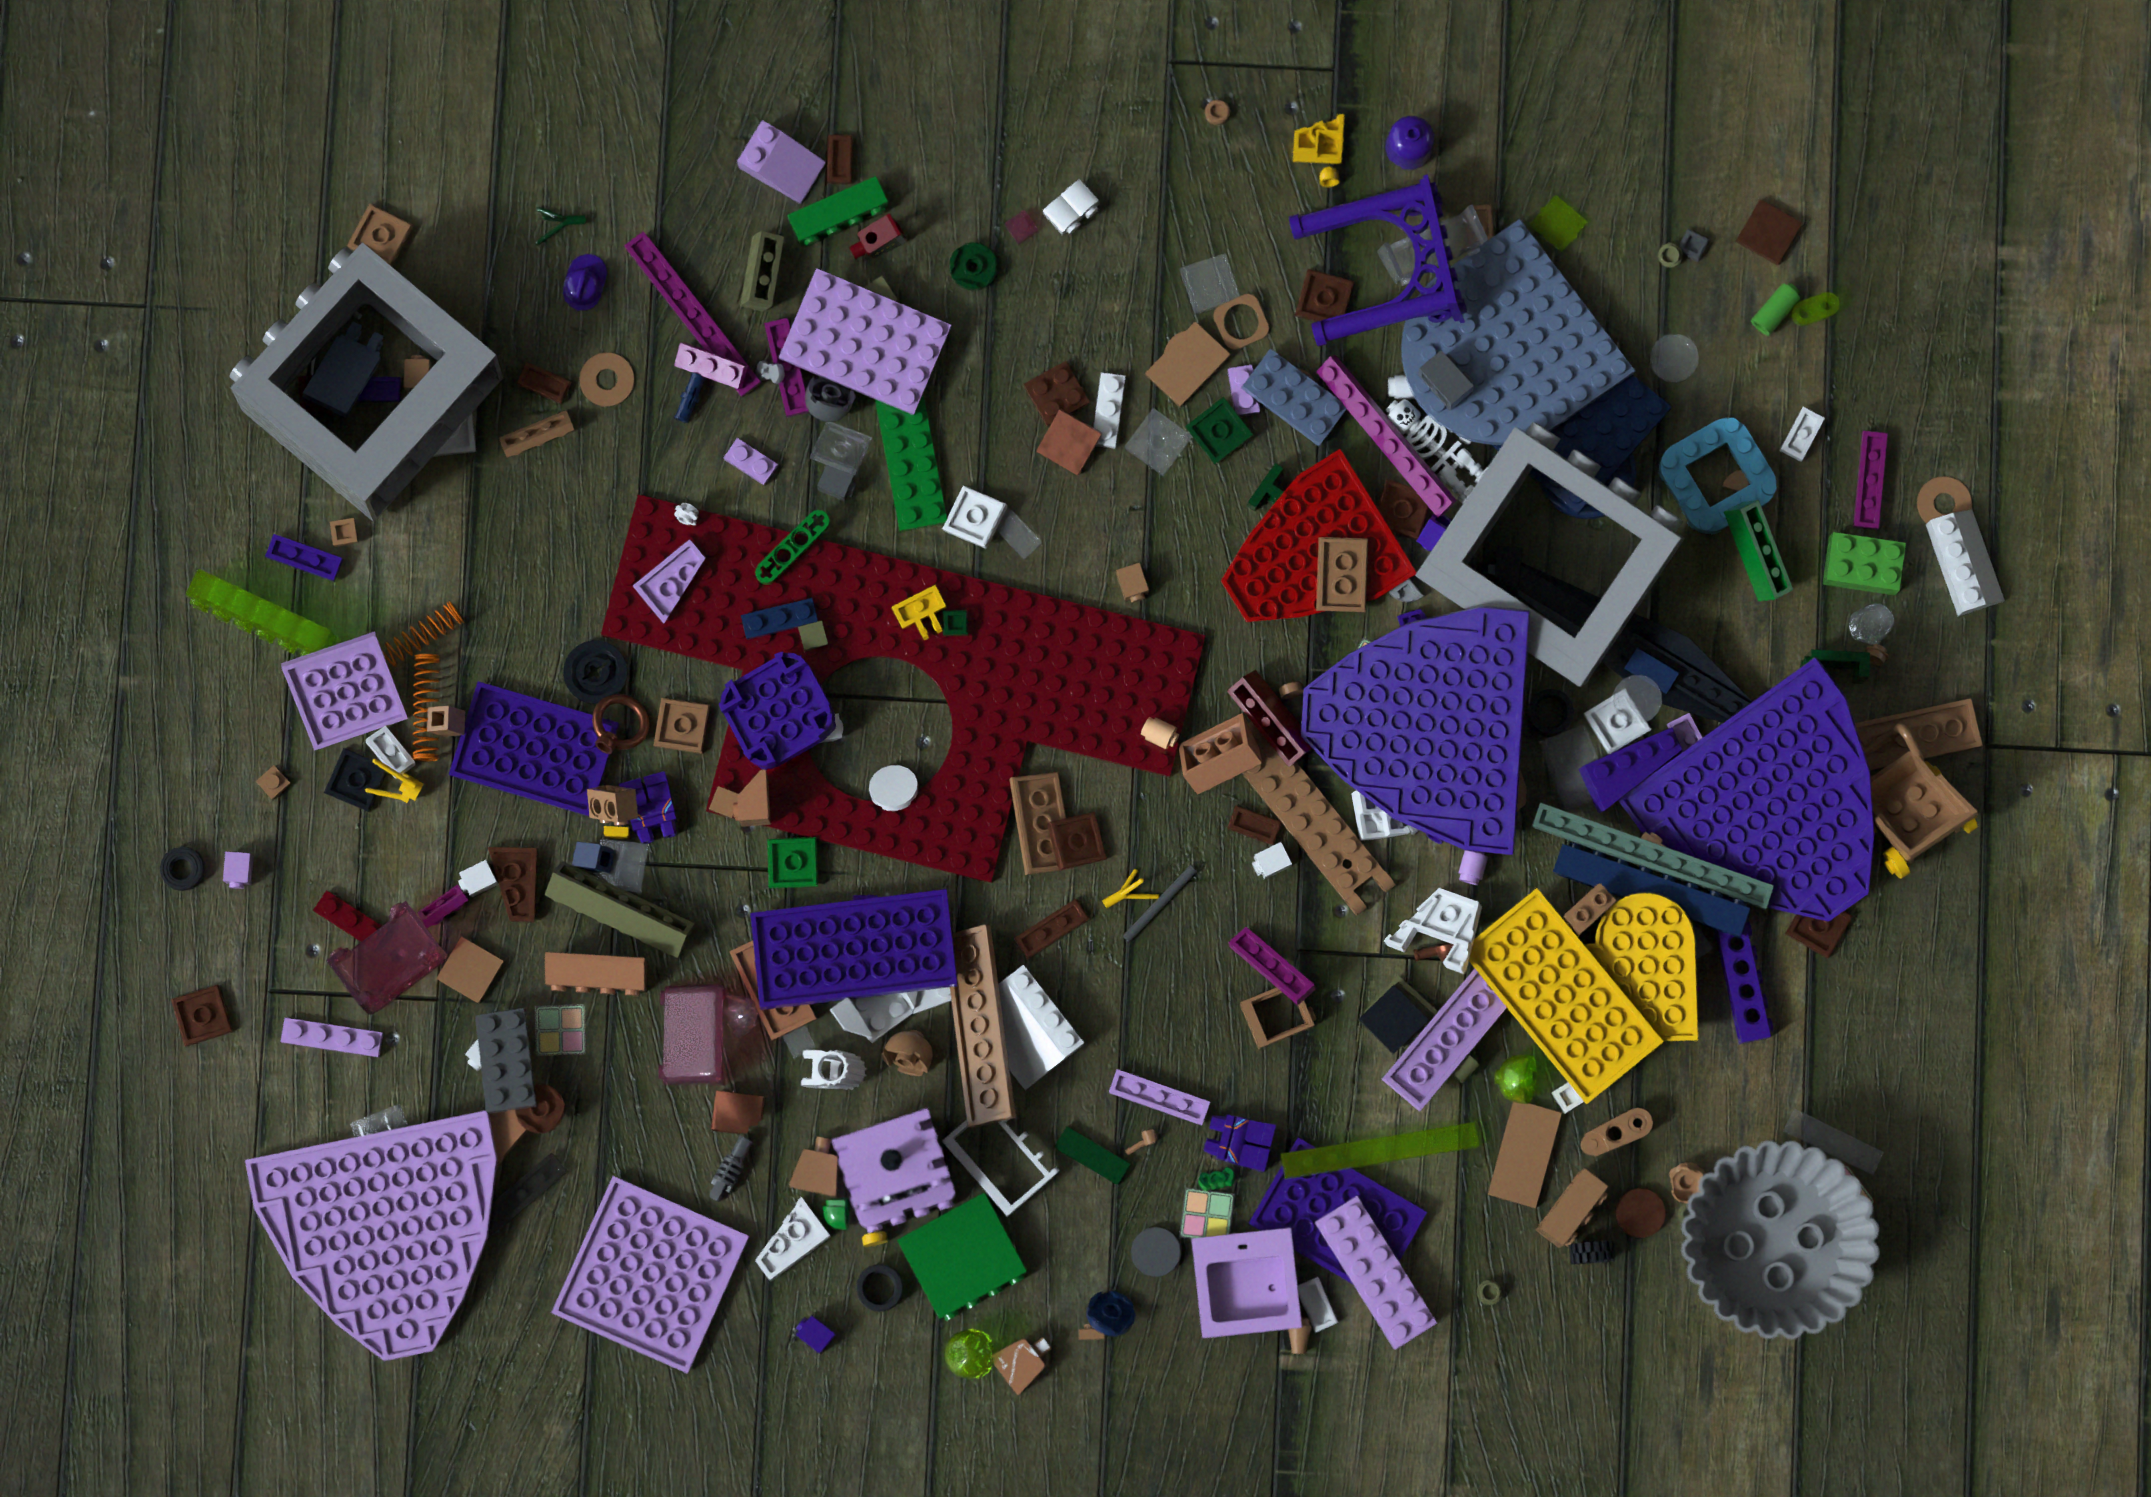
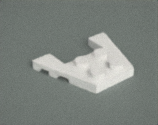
[1384,888,1482,974]

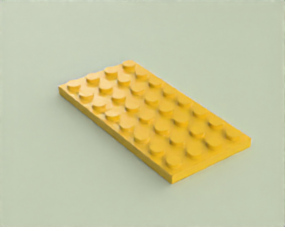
[1469,888,1663,1104]

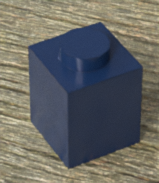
[572,842,615,873]

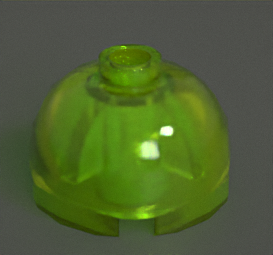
[1495,1055,1536,1104]
[944,1329,994,1379]

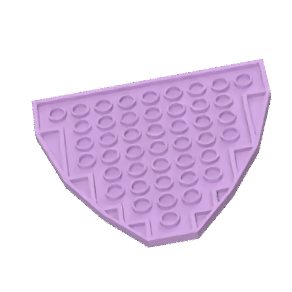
[245,1111,498,1361]

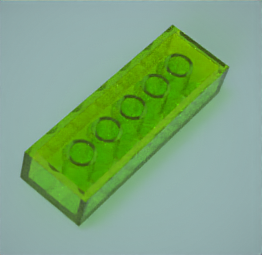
[185,569,337,656]

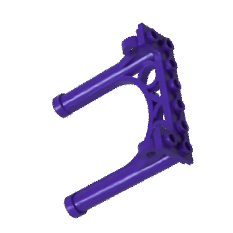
[1289,174,1467,346]

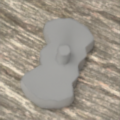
[756,361,785,384]

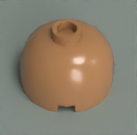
[882,1030,933,1076]

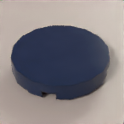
[1086,1291,1136,1336]

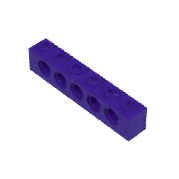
[1714,896,1773,1045]

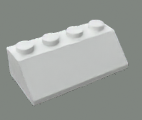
[1926,510,2005,616]

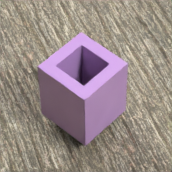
[223,852,254,889]

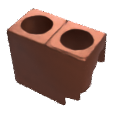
[711,1090,765,1134]

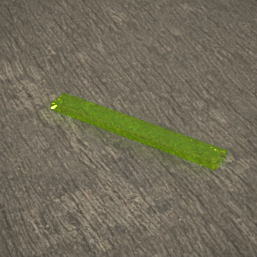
[1280,1122,1479,1179]

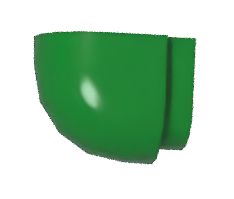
[823,1198,850,1230]

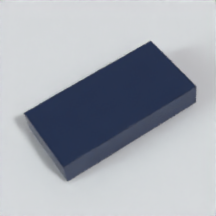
[1624,647,1680,694]

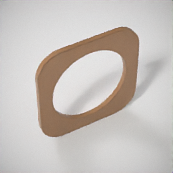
[1214,294,1269,349]

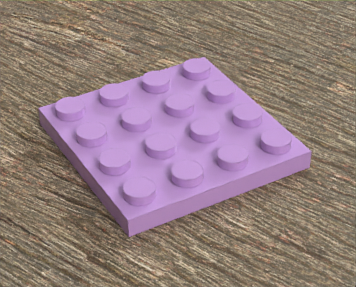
[281,632,408,750]

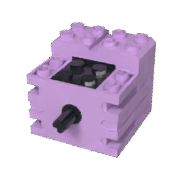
[832,1108,956,1233]

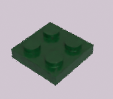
[1185,397,1254,465]

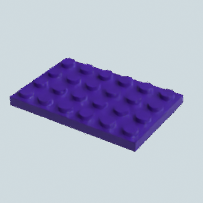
[449,681,619,817]
[1248,1138,1427,1284]

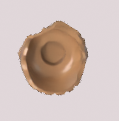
[1669,1162,1706,1204]

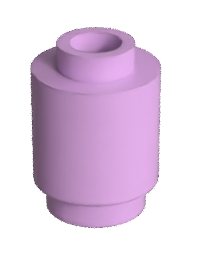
[1458,851,1488,885]

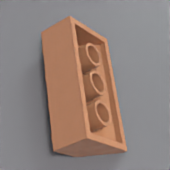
[545,952,648,996]

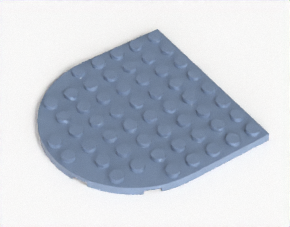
[1401,219,1635,445]

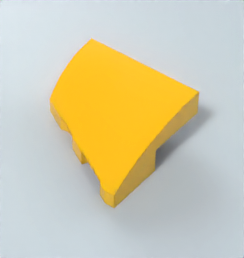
[1293,114,1344,164]

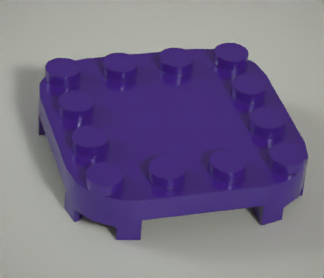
[719,651,836,770]

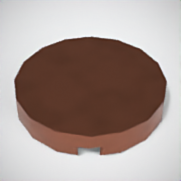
[515,1084,565,1134]
[1616,1188,1666,1238]

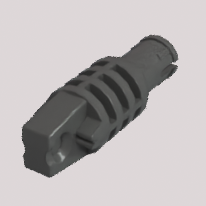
[709,1135,753,1202]

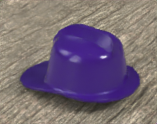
[563,254,607,311]

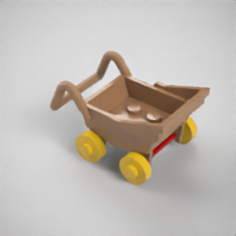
[1863,723,1978,879]

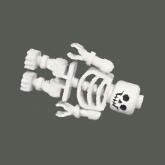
[1385,399,1488,504]

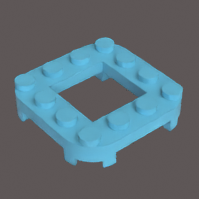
[1659,418,1777,535]

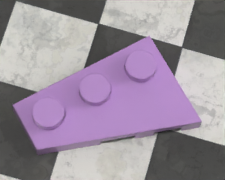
[633,539,705,624]

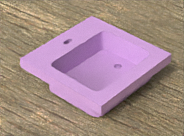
[1192,1228,1302,1338]

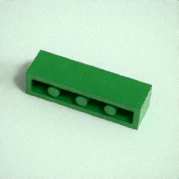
[787,176,888,246]
[1724,500,1793,602]

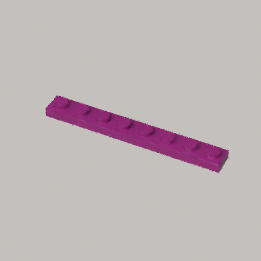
[624,231,761,398]
[1317,355,1457,518]

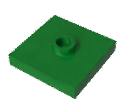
[767,837,818,889]

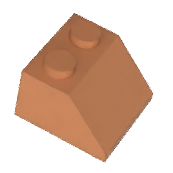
[733,770,771,827]

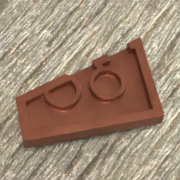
[488,847,538,922]

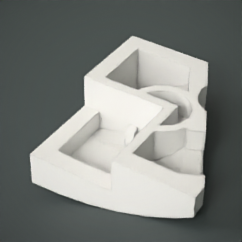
[1352,790,1410,841]

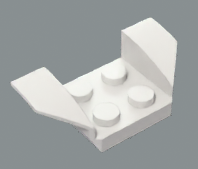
[830,991,917,1043]

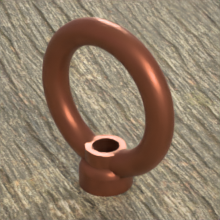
[592,694,649,754]

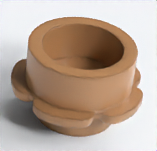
[1866,644,1889,666]

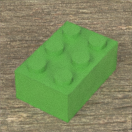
[1823,532,1906,595]

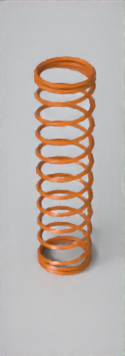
[383,601,464,667]
[412,654,440,761]

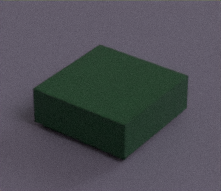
[943,610,968,636]

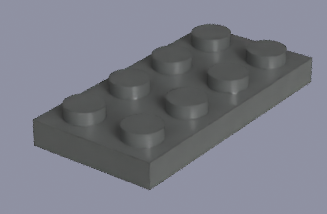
[475,1008,537,1114]

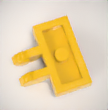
[892,585,946,640]

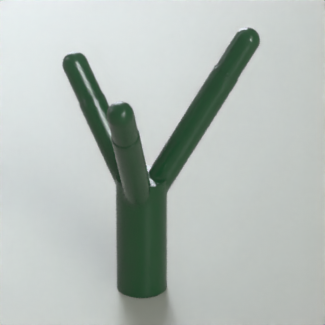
[536,207,586,245]

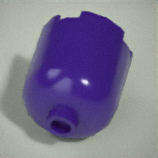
[1386,116,1434,170]

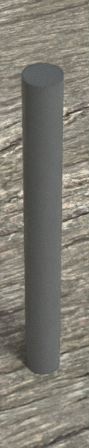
[1123,865,1197,943]

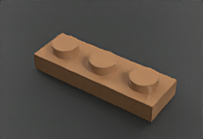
[499,410,574,458]

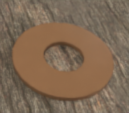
[580,353,634,407]
[1917,476,1972,524]

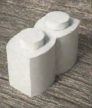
[1043,179,1099,235]

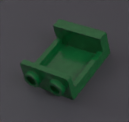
[1800,649,1870,684]

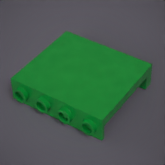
[897,1193,1027,1321]

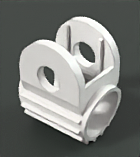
[801,1050,867,1090]

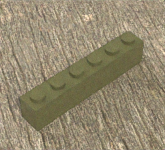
[545,861,695,958]

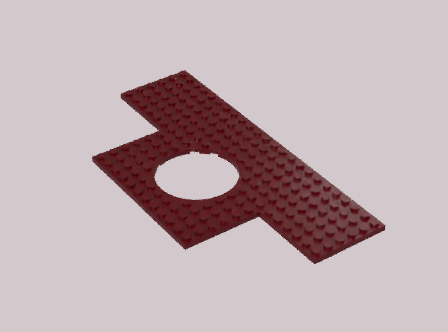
[601,494,1205,883]

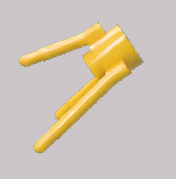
[365,759,424,803]

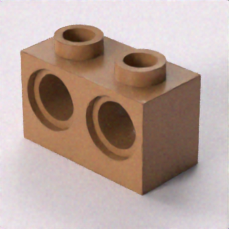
[587,785,638,825]

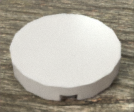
[869,765,918,811]

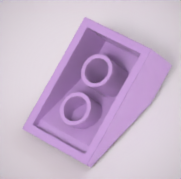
[737,120,826,204]

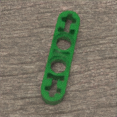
[755,510,830,585]

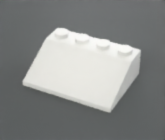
[998,965,1084,1090]

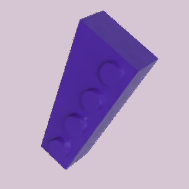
[1578,727,1682,813]

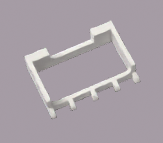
[942,1119,1060,1217]

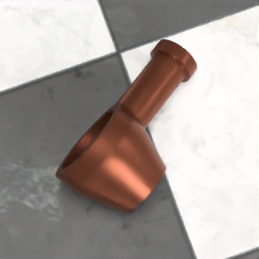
[1413,942,1454,963]

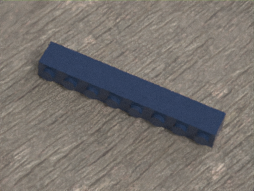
[1553,842,1751,938]

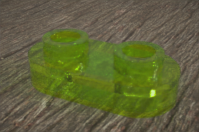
[1792,292,1840,326]

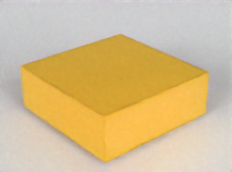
[604,826,631,840]

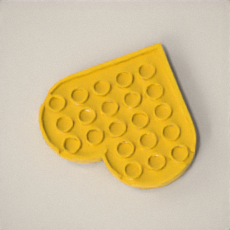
[1584,892,1699,1041]

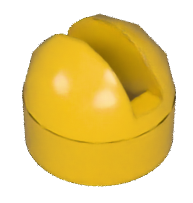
[1320,167,1339,187]

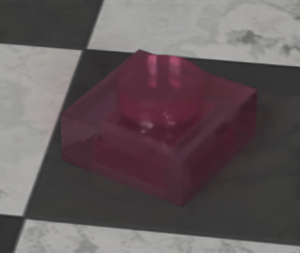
[1004,210,1038,245]

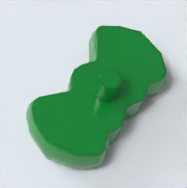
[1198,1167,1236,1191]

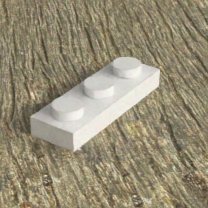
[1094,373,1125,449]

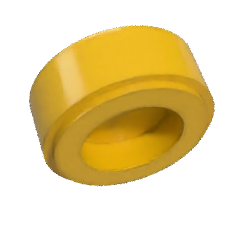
[862,1231,888,1247]

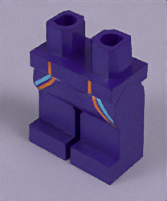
[619,771,678,845]
[1203,1114,1276,1173]

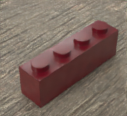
[1227,670,1312,767]

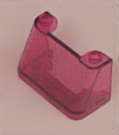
[326,901,448,1015]
[658,984,726,1086]

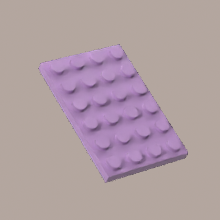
[779,268,951,415]

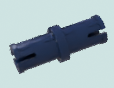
[674,373,706,423]

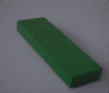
[1054,1126,1130,1186]

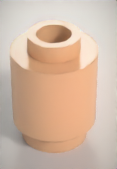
[1141,717,1179,749]

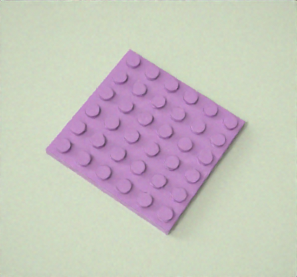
[551,1176,749,1373]

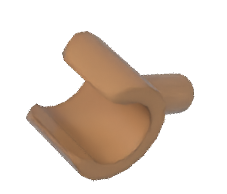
[1125,1129,1157,1155]

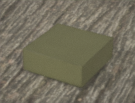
[798,621,828,651]

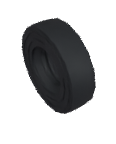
[160,847,205,891]

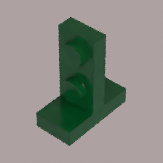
[1247,463,1283,511]

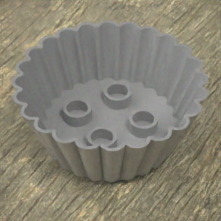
[1682,1141,1879,1339]

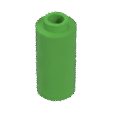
[1751,283,1800,336]

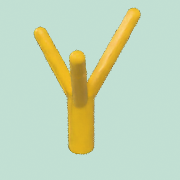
[1102,869,1160,909]

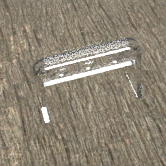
[1377,204,1488,286]

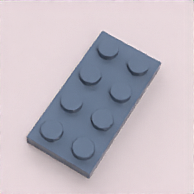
[1241,348,1347,446]

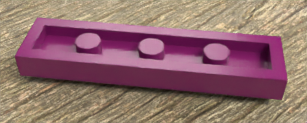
[764,318,809,418]
[1853,431,1888,530]
[1228,927,1315,1005]

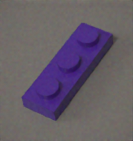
[265,534,343,582]

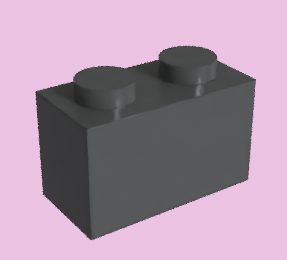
[1418,350,1473,410]

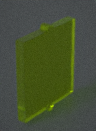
[1530,195,1588,252]

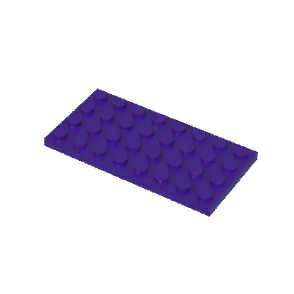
[750,889,958,1010]

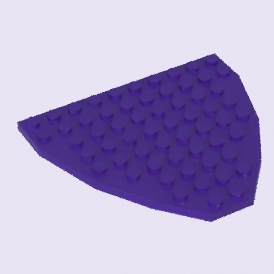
[1301,606,1530,855]
[1618,657,1875,922]

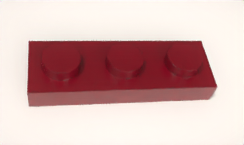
[313,890,389,951]

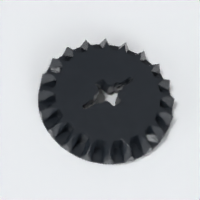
[563,640,627,704]

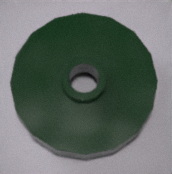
[949,242,997,291]

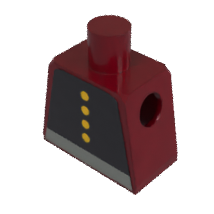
[849,213,908,259]

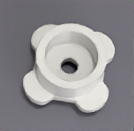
[674,503,699,525]

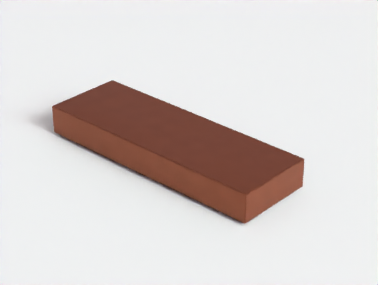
[1014,899,1089,959]

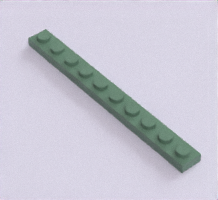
[1532,803,1774,910]

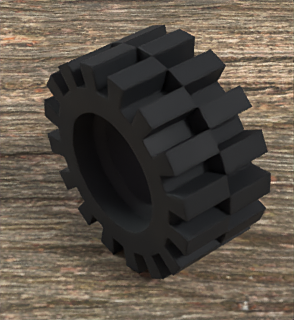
[1569,1241,1616,1265]

